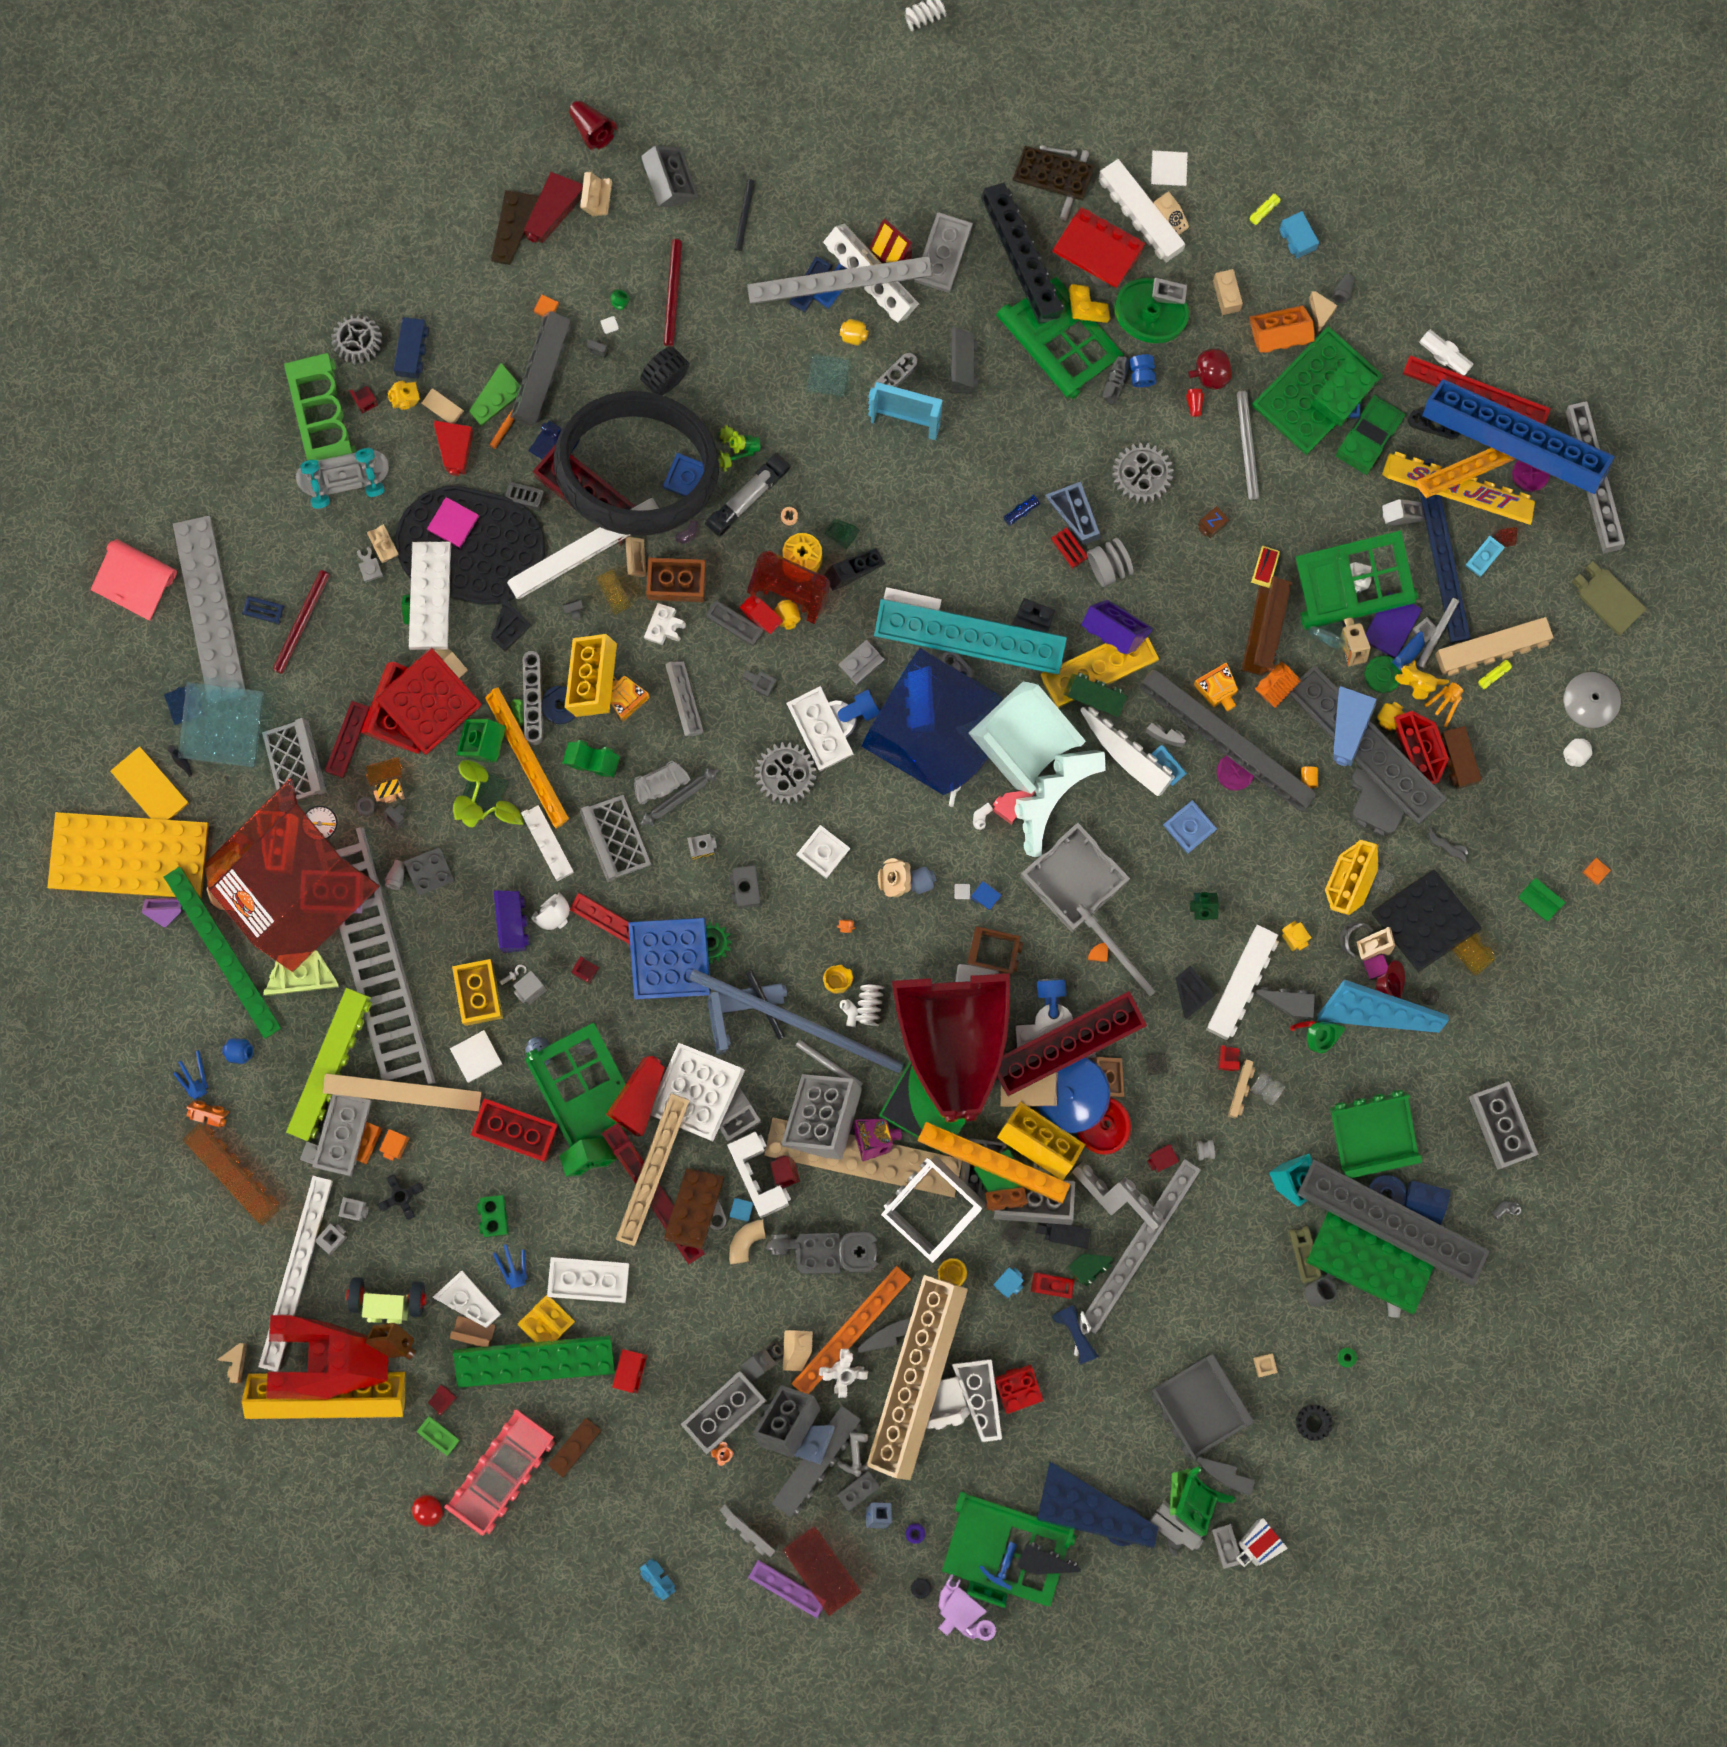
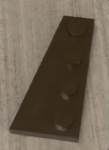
[491,190,539,265]

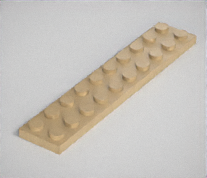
[764,1118,962,1198]

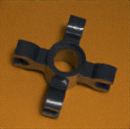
[377,1174,424,1220]

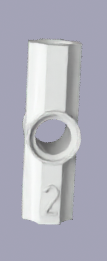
[1419,329,1474,376]

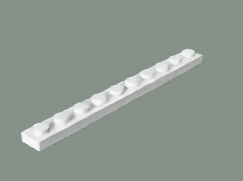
[259,1176,333,1372]

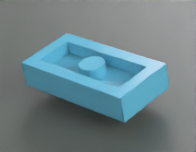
[1465,536,1505,577]

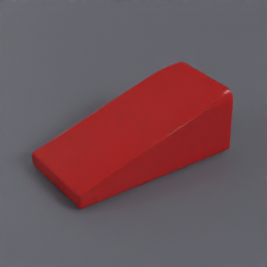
[1031,1273,1075,1299]

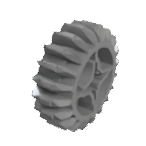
[331,314,382,364]

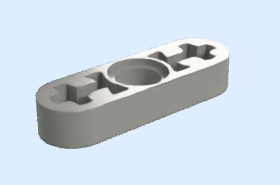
[874,353,917,388]

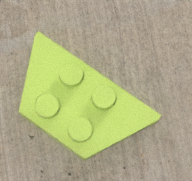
[264,950,339,996]

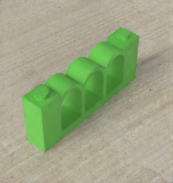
[284,353,357,461]

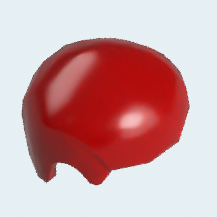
[412,1495,443,1527]

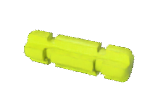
[1250,194,1280,225]
[1478,660,1512,689]

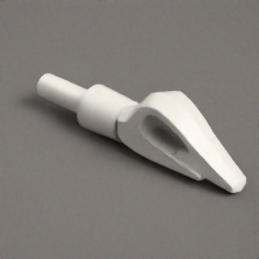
[1074,1311,1091,1356]

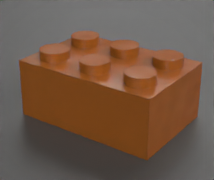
[646,558,706,602]

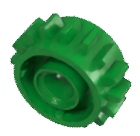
[706,922,732,965]

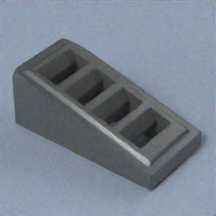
[505,482,546,511]

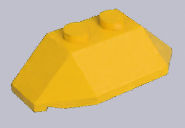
[1325,840,1378,915]

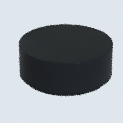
[911,1578,931,1599]

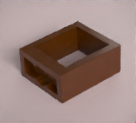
[967,926,1023,976]

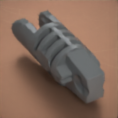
[1102,356,1130,405]

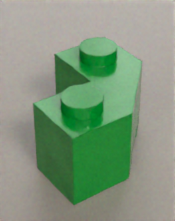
[562,740,620,778]

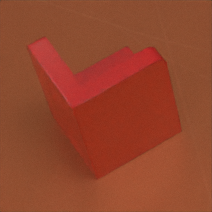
[1218,1045,1240,1072]

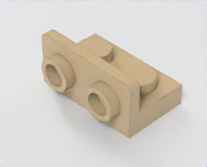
[580,172,612,216]

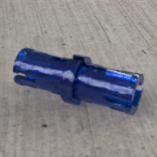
[1003,495,1040,526]

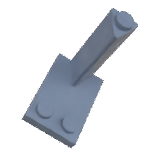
[707,983,787,1055]

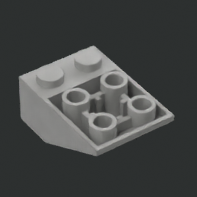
[719,1086,761,1143]

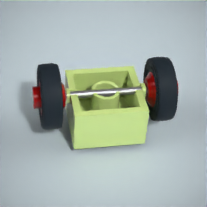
[346,1277,427,1324]

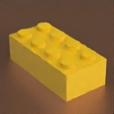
[565,634,617,717]
[997,1102,1085,1181]

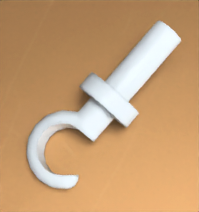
[499,965,527,985]

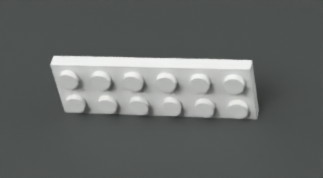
[409,542,451,650]

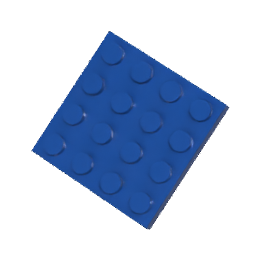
[628,917,711,999]

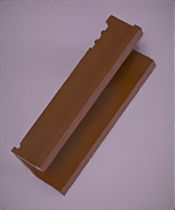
[1241,576,1293,676]

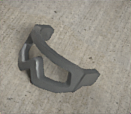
[1339,922,1374,958]

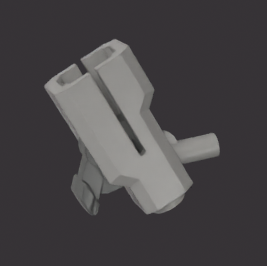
[1149,1501,1204,1556]

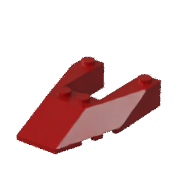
[266,1315,388,1400]

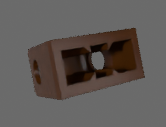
[365,1323,416,1360]

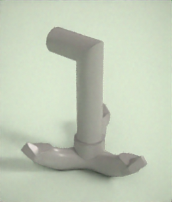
[838,1432,870,1477]

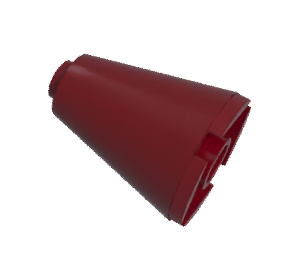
[569,100,617,150]

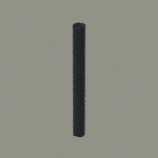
[734,179,755,251]
[745,969,785,1040]

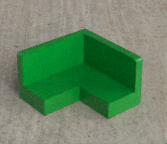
[559,1138,618,1177]

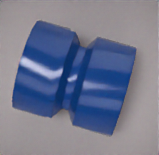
[1130,355,1157,388]

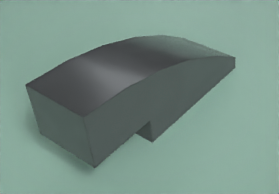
[858,1318,911,1353]
[1196,1457,1254,1496]

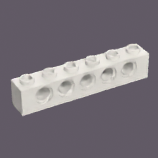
[823,224,919,323]

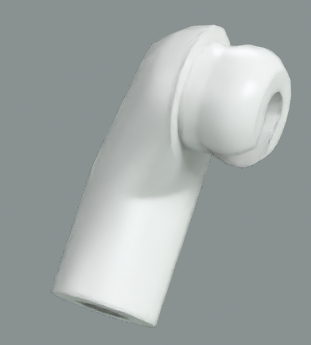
[973,803,993,830]
[840,1000,858,1027]

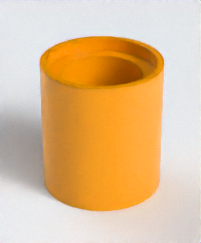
[1301,767,1318,789]

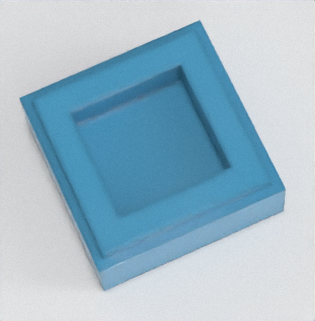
[730,1198,754,1222]

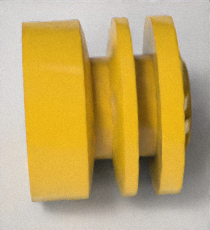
[783,533,823,579]

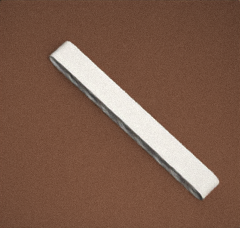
[507,498,659,599]

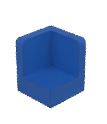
[971,881,1001,910]

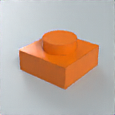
[1582,858,1611,885]

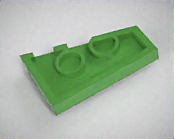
[469,363,520,427]

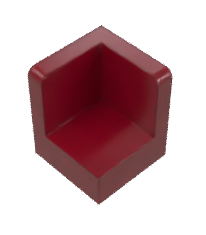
[349,386,378,414]
[571,956,599,985]
[428,1384,458,1416]

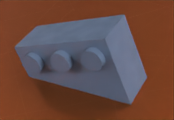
[1045,482,1101,545]

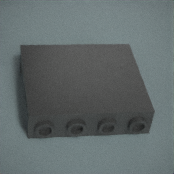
[1150,1354,1254,1460]

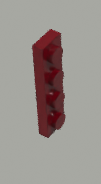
[325,701,370,779]

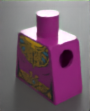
[853,1119,902,1162]

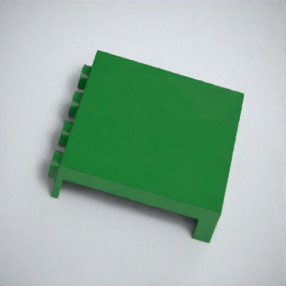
[1330,1090,1422,1178]

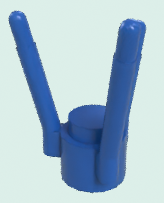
[174,1050,209,1100]
[493,1244,528,1289]

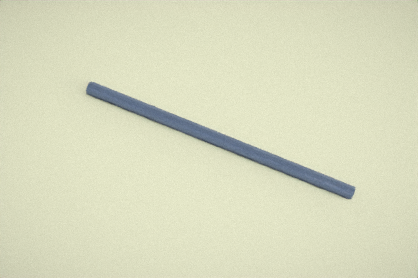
[689,969,903,1073]

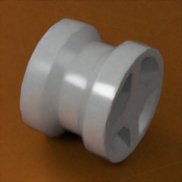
[1197,1140,1215,1160]

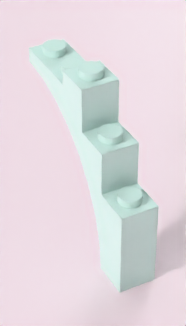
[1015,750,1106,857]

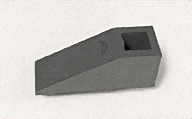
[1254,987,1315,1020]

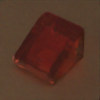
[1495,527,1517,547]

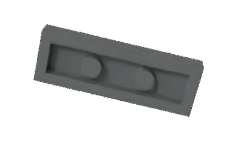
[705,600,763,647]

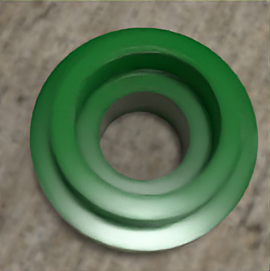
[1337,1348,1357,1368]

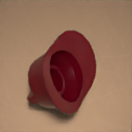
[1376,960,1405,999]

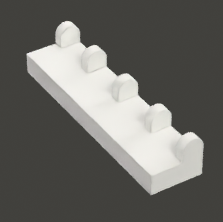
[521,805,574,881]

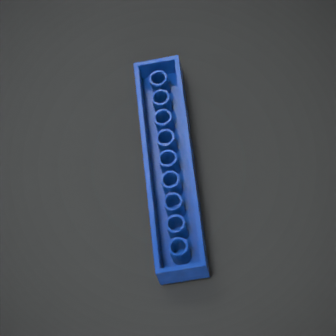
[1423,379,1615,494]

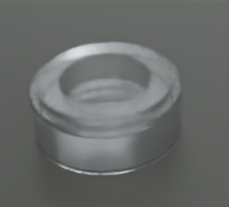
[575,1039,594,1055]

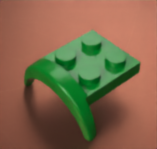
[1175,1467,1236,1536]

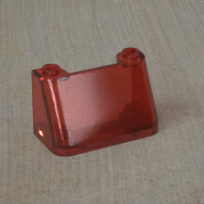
[746,551,830,624]

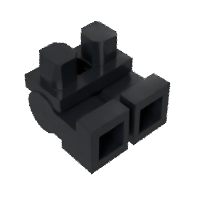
[1012,598,1055,632]

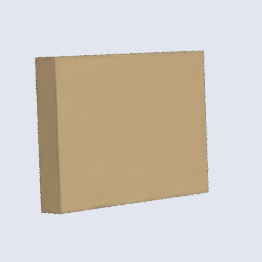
[1001,1072,1057,1107]

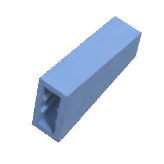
[1333,686,1376,766]

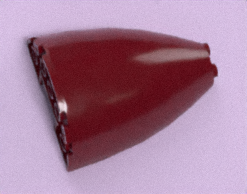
[892,973,1010,1122]

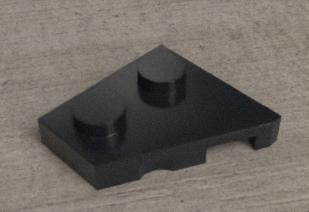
[491,600,531,652]

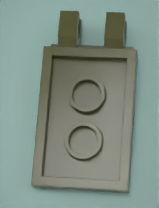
[1572,561,1646,636]

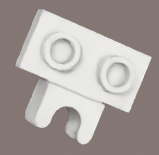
[644,603,686,645]

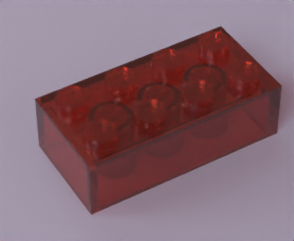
[782,1526,861,1616]

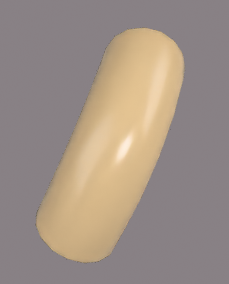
[729,1219,766,1264]

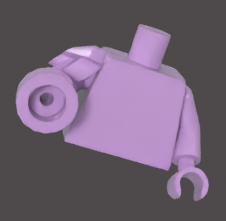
[939,1574,996,1641]

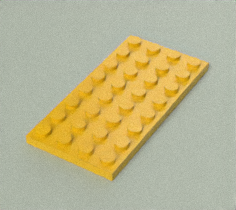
[47,812,209,899]

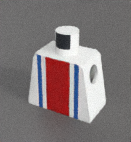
[1237,1518,1287,1567]

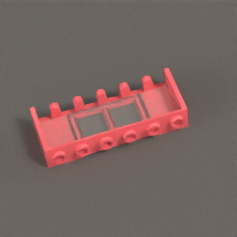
[444,1409,555,1536]

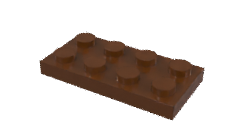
[664,1168,724,1249]

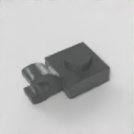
[742,670,777,698]

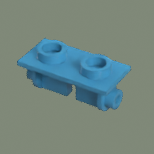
[639,1558,676,1600]

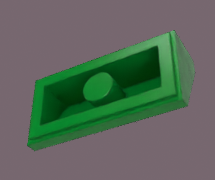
[966,1581,1008,1608]

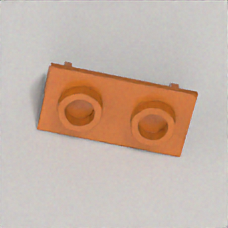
[187,1100,230,1128]

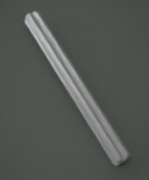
[1237,391,1259,500]

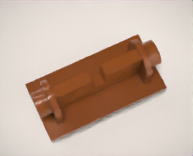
[985,1187,1028,1212]

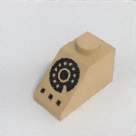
[1153,191,1189,235]

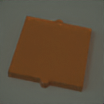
[366,757,403,787]

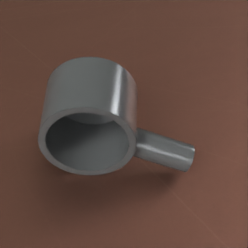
[1304,1273,1337,1308]

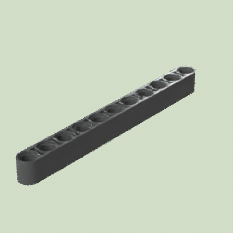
[1140,670,1316,811]

